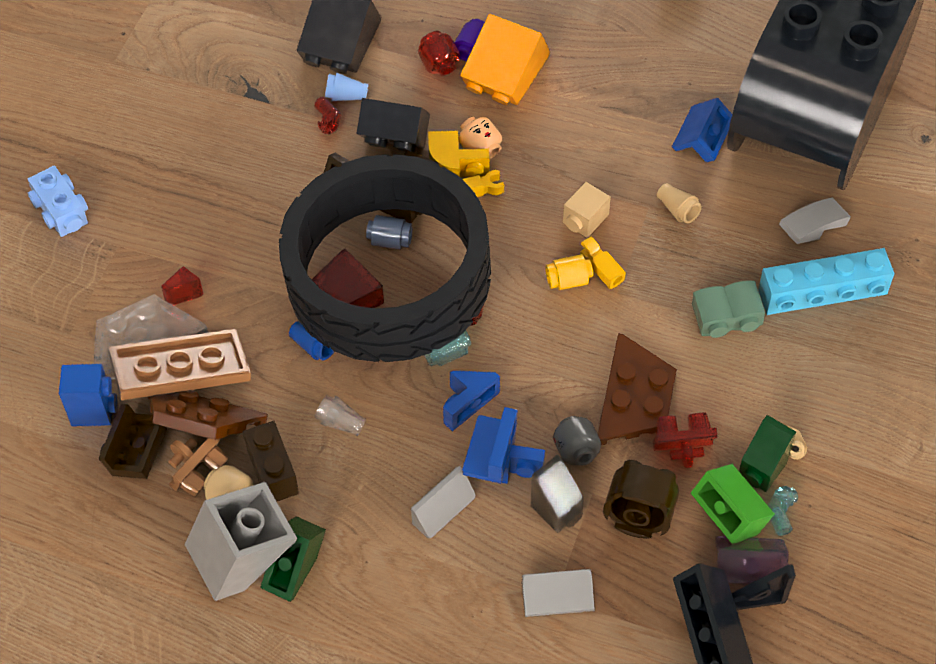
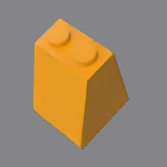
[460,13,551,105]

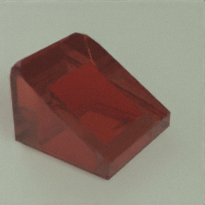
[161,267,204,306]

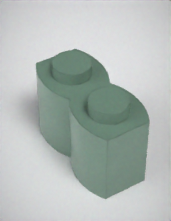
[692,281,765,338]

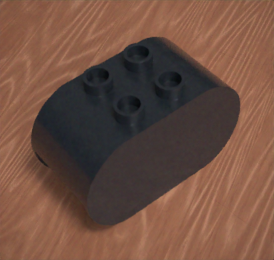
[727,0,924,191]

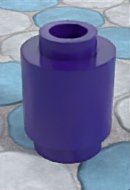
[453,19,485,61]

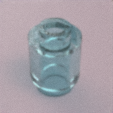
[424,330,471,367]

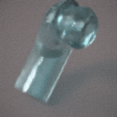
[768,486,798,536]

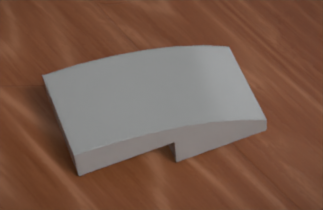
[779,197,851,244]

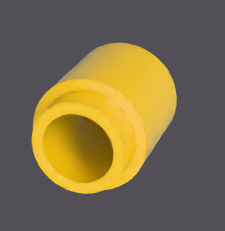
[545,254,593,291]

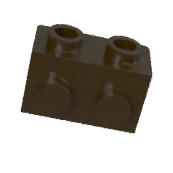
[99,404,167,479]

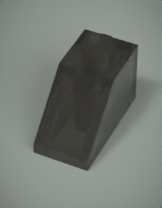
[530,455,584,533]

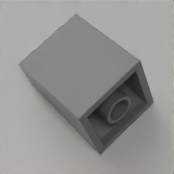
[185,482,297,601]

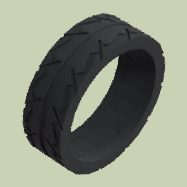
[279,154,491,362]

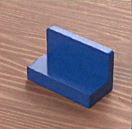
[672,98,732,163]
[462,407,518,484]

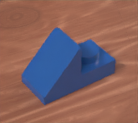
[443,371,500,431]

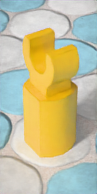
[463,170,504,197]
[580,237,626,289]

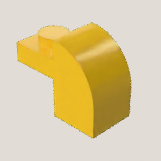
[428,131,490,177]

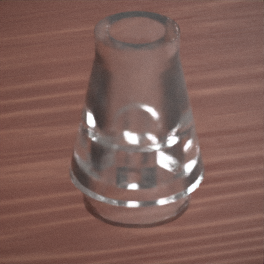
[315,395,366,436]

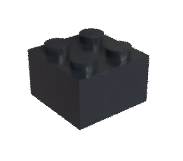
[356,98,430,153]

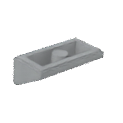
[411,466,476,539]
[522,569,595,617]

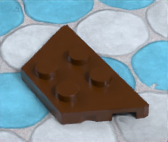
[598,333,677,445]
[148,390,268,440]

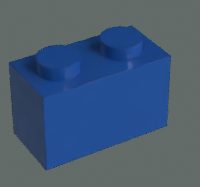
[59,364,118,426]

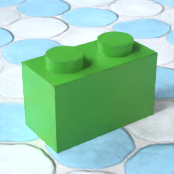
[691,464,775,544]

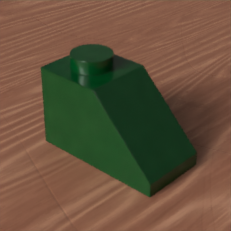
[739,415,796,492]
[260,516,326,602]

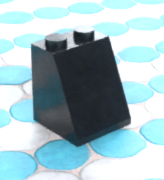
[296,0,382,74]

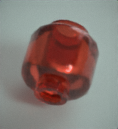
[418,31,460,76]

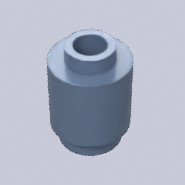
[366,215,413,250]

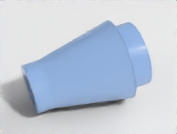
[325,72,368,101]

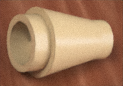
[657,183,702,224]

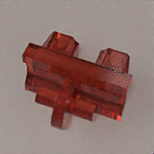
[653,412,718,468]

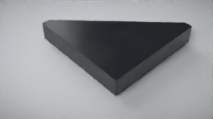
[732,564,796,610]

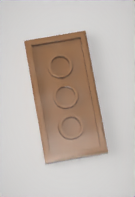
[109,329,251,400]

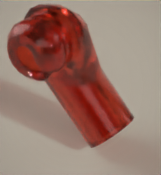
[314,97,341,134]

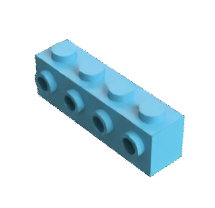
[758,248,895,315]

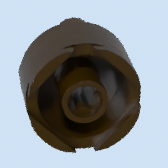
[603,460,679,539]

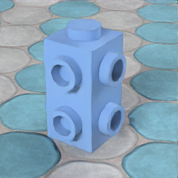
[27,165,88,237]

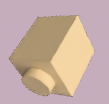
[563,182,611,238]

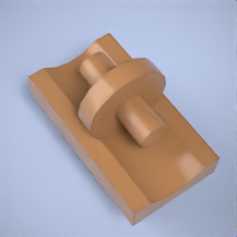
[168,438,229,497]

